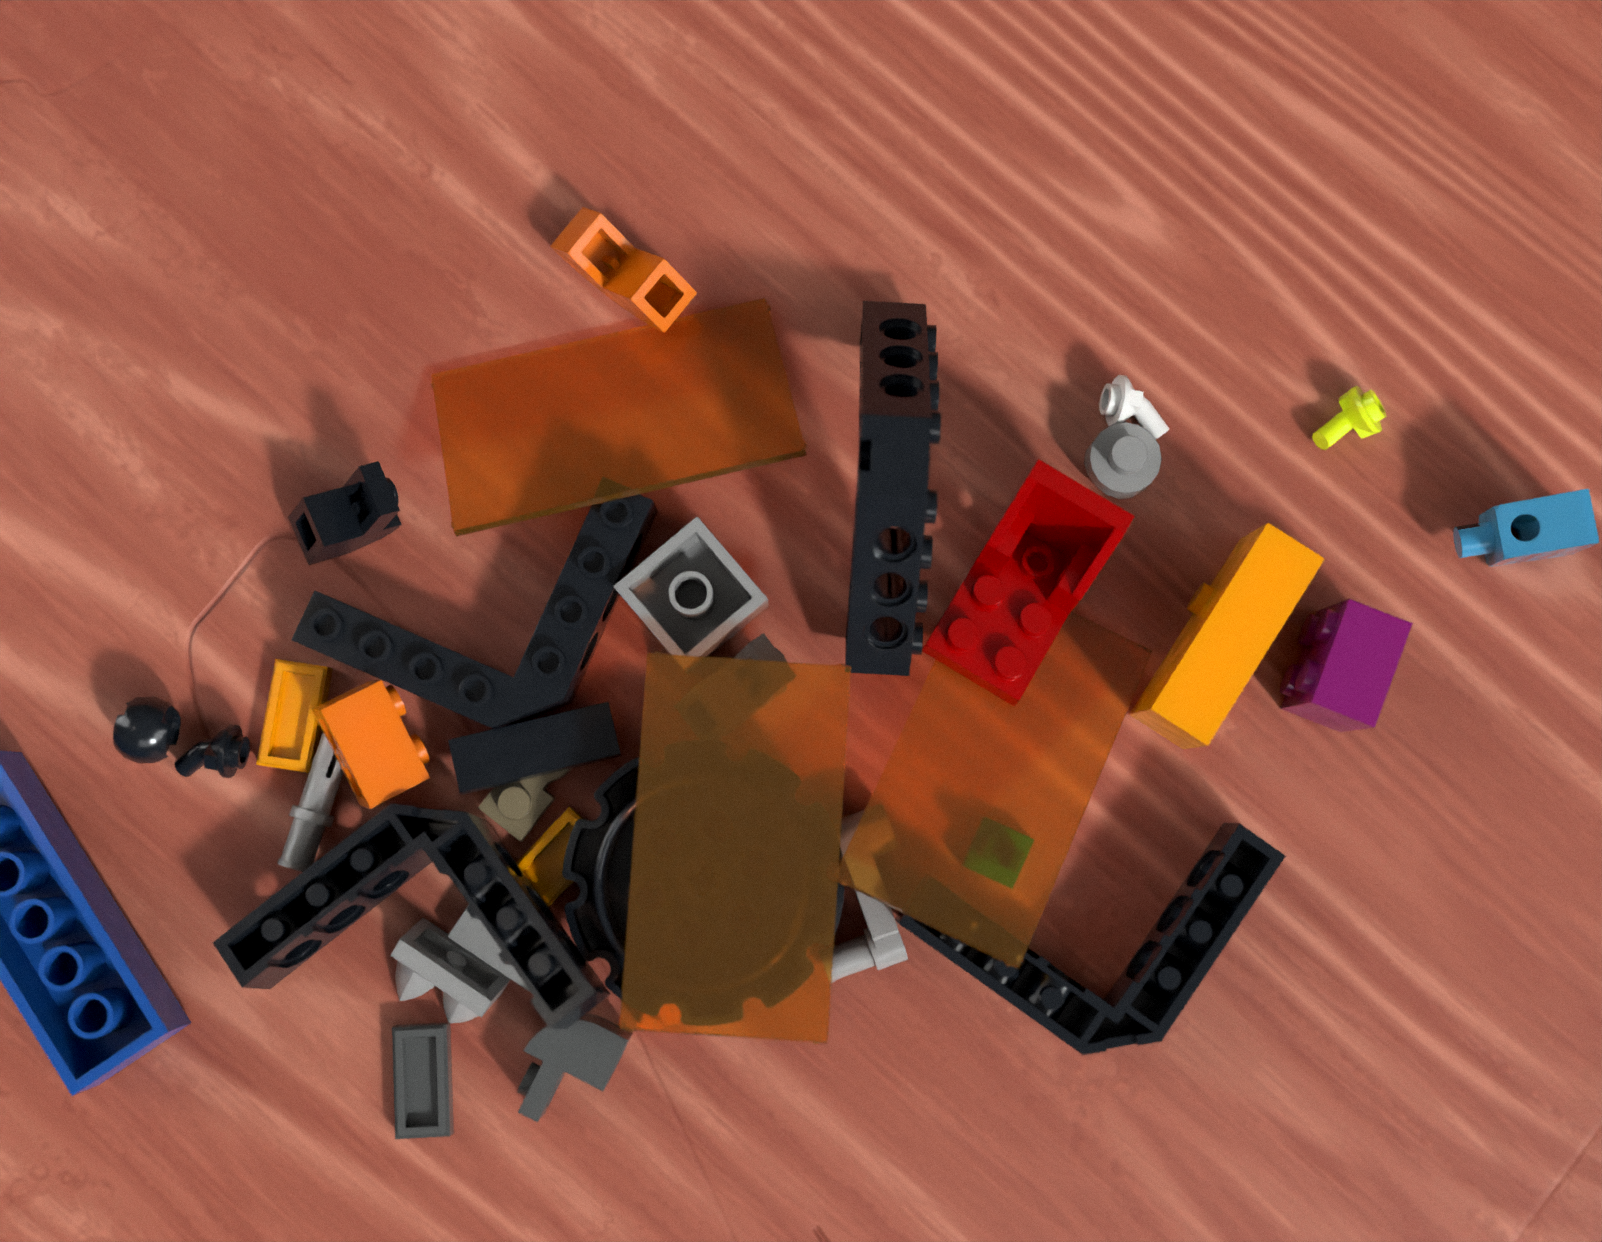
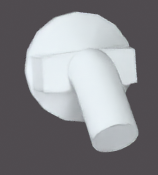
[1099,375,1170,440]

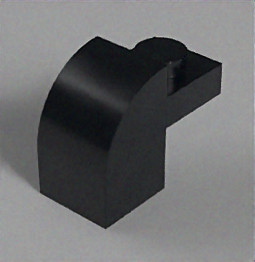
[288,461,402,565]

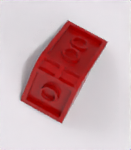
[922,459,1135,707]

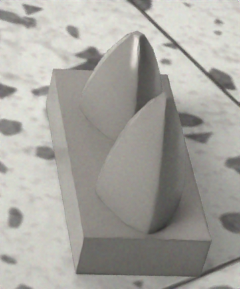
[390,917,511,1023]

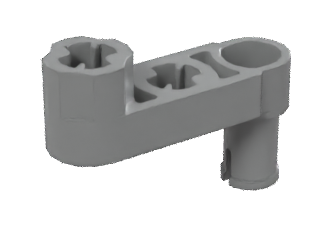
[819,804,908,983]

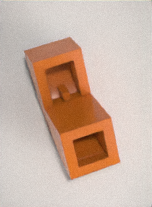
[550,207,697,333]

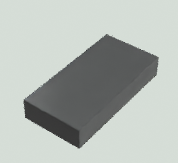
[392,1022,454,1139]

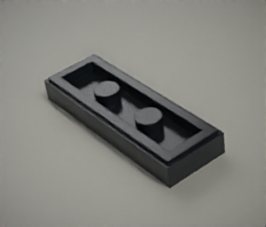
[448,702,621,795]

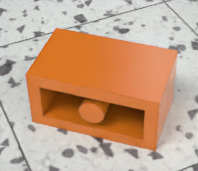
[312,680,430,809]

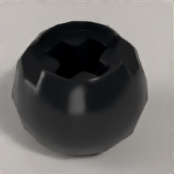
[113,696,181,764]

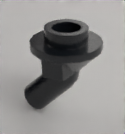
[174,724,250,778]

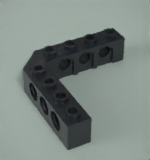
[845,301,941,676]
[291,479,658,729]
[213,803,611,1029]
[895,823,1286,1055]

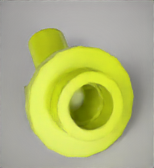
[1312,386,1386,450]

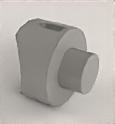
[1084,422,1162,499]

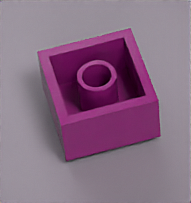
[1280,599,1413,732]

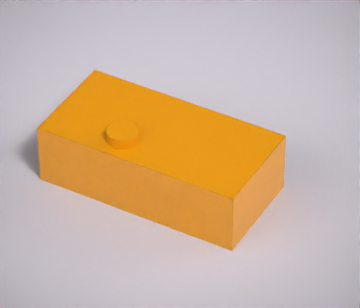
[1129,523,1325,749]

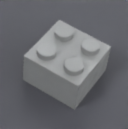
[613,517,769,674]

